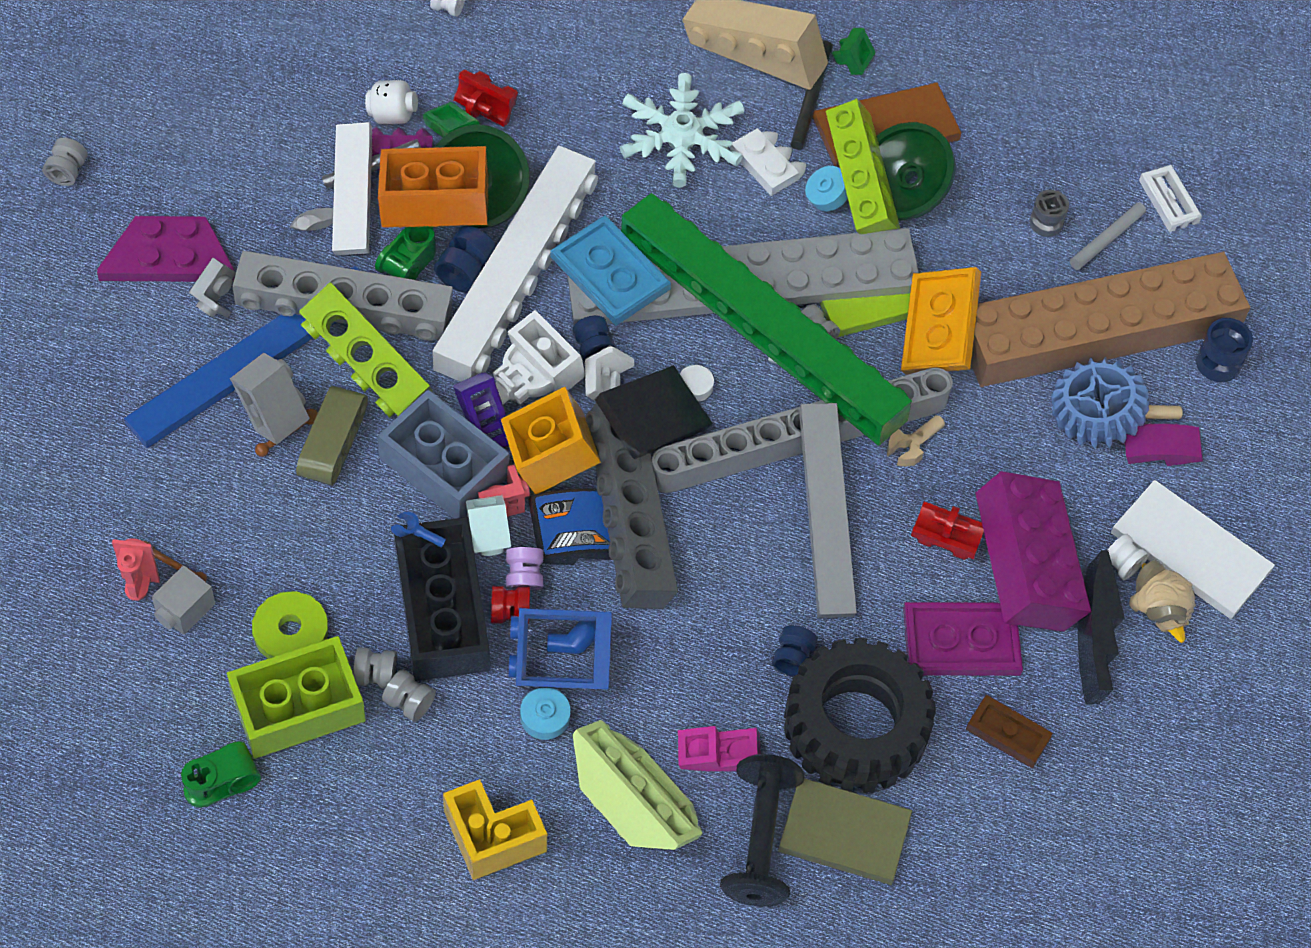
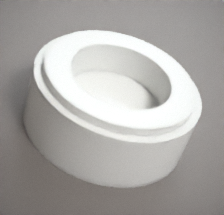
[680,365,714,402]

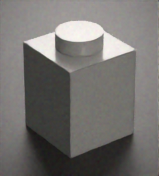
[152,565,215,635]

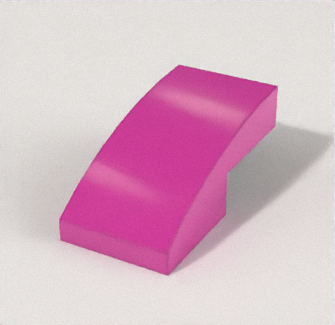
[678,726,760,771]

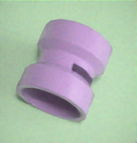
[506,547,543,590]

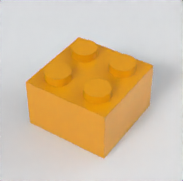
[501,387,601,494]

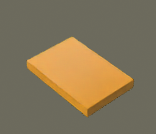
[901,267,981,375]

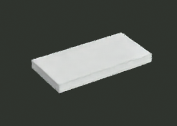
[1111,480,1275,619]

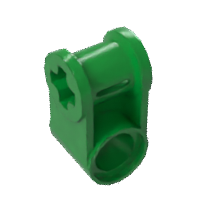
[375,226,436,280]
[181,741,261,808]

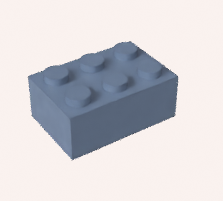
[377,390,509,518]

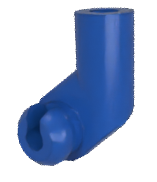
[547,621,595,654]

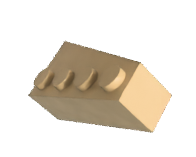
[682,0,828,90]

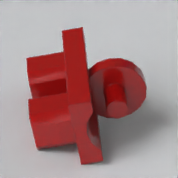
[453,69,518,127]
[911,501,984,560]

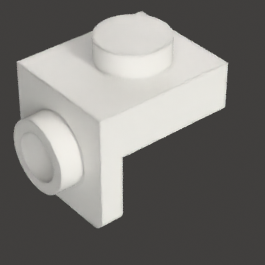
[585,346,634,401]

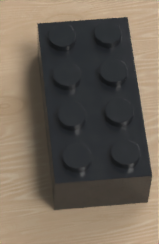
[394,517,490,681]

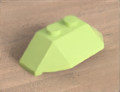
[573,720,702,850]

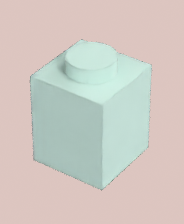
[466,495,511,556]

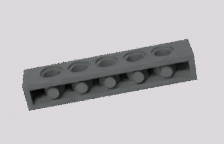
[585,403,678,609]

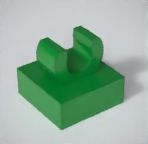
[832,28,876,75]

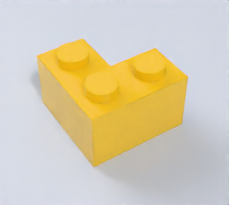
[443,779,547,880]

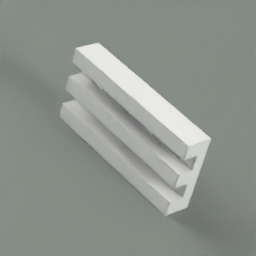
[1139,165,1202,232]

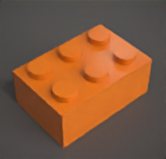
[378,146,488,228]

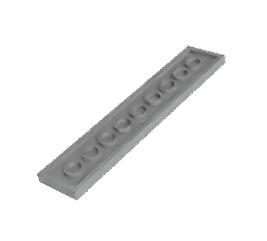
[567,228,919,325]

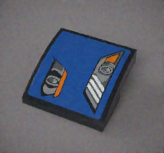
[528,488,611,565]

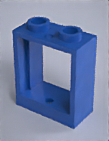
[508,608,612,689]

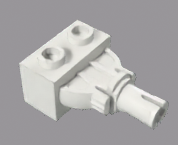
[475,310,585,420]

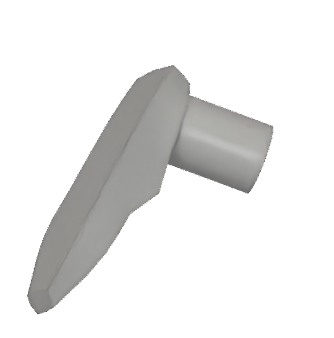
[289,208,333,231]

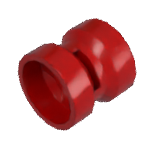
[491,586,530,624]

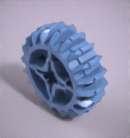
[1051,357,1149,449]

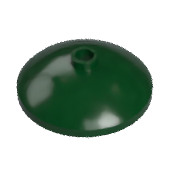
[876,122,956,221]
[435,125,530,229]

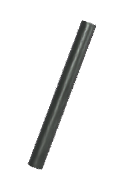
[790,40,833,150]

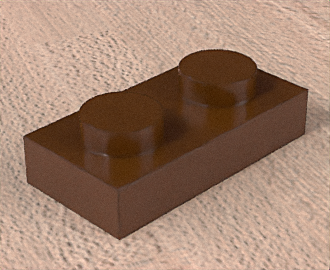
[965,694,1053,769]

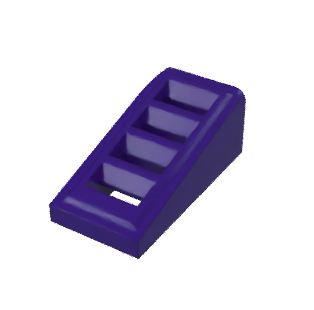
[453,372,509,448]

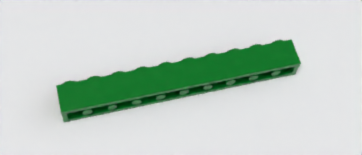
[621,193,912,446]

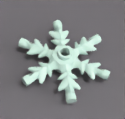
[620,73,744,188]

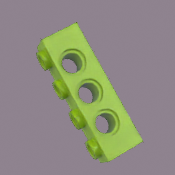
[826,99,900,234]
[298,282,433,418]

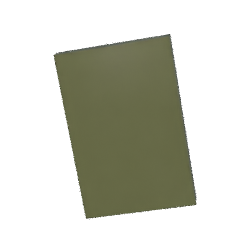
[778,778,912,886]

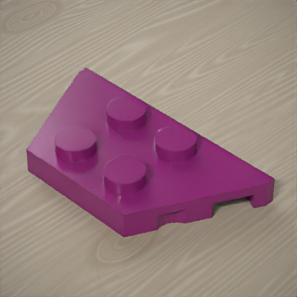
[97,216,235,282]

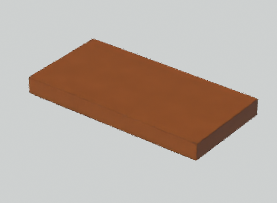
[813,82,962,168]

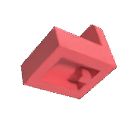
[478,465,530,517]

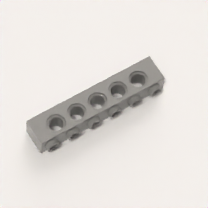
[233,250,453,341]

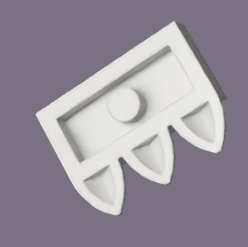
[730,128,806,196]

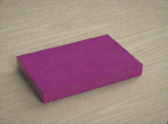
[903,602,1023,676]

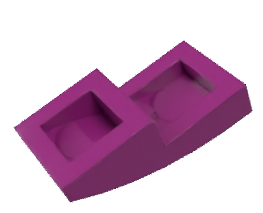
[1125,424,1203,466]

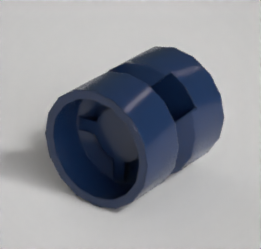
[434,226,496,293]
[1196,318,1253,382]

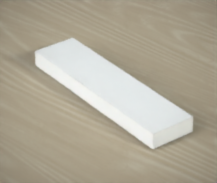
[332,122,372,256]

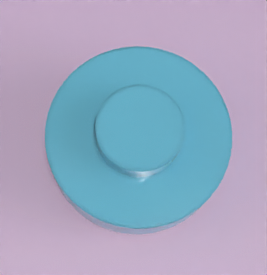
[805,166,848,211]
[520,688,571,740]

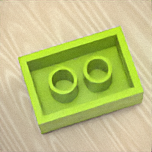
[226,636,366,759]

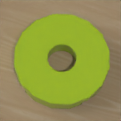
[252,591,328,659]

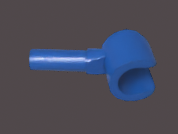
[391,511,446,548]

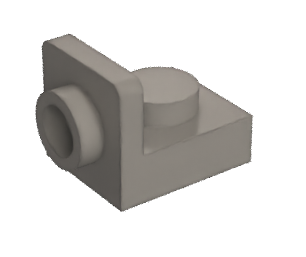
[189,258,236,318]

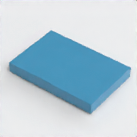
[550,215,671,326]

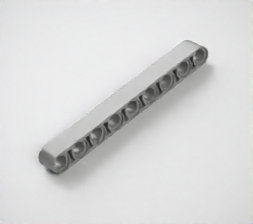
[652,368,953,493]

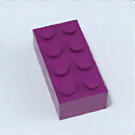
[975,471,1091,632]

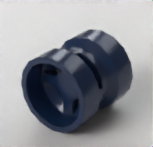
[572,315,616,363]
[772,625,818,677]

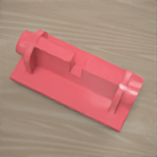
[112,538,160,601]

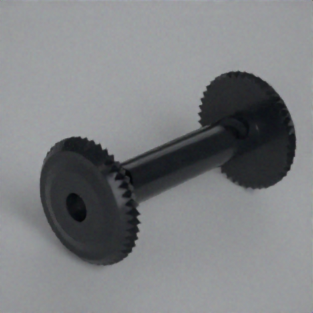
[720,754,805,907]

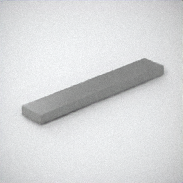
[799,403,857,618]

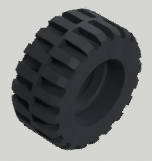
[784,638,936,793]

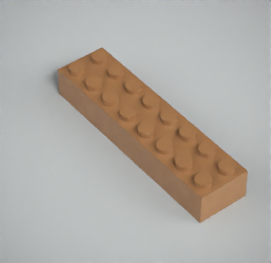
[971,252,1251,387]

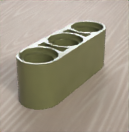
[296,385,368,486]

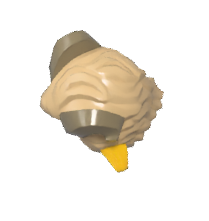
[1129,560,1196,643]

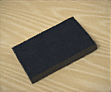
[594,365,713,459]

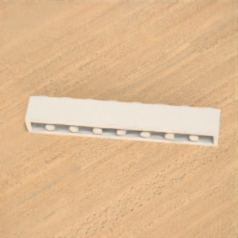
[432,145,598,382]

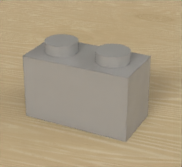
[230,353,310,445]

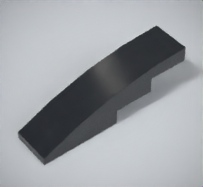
[1077,550,1125,705]

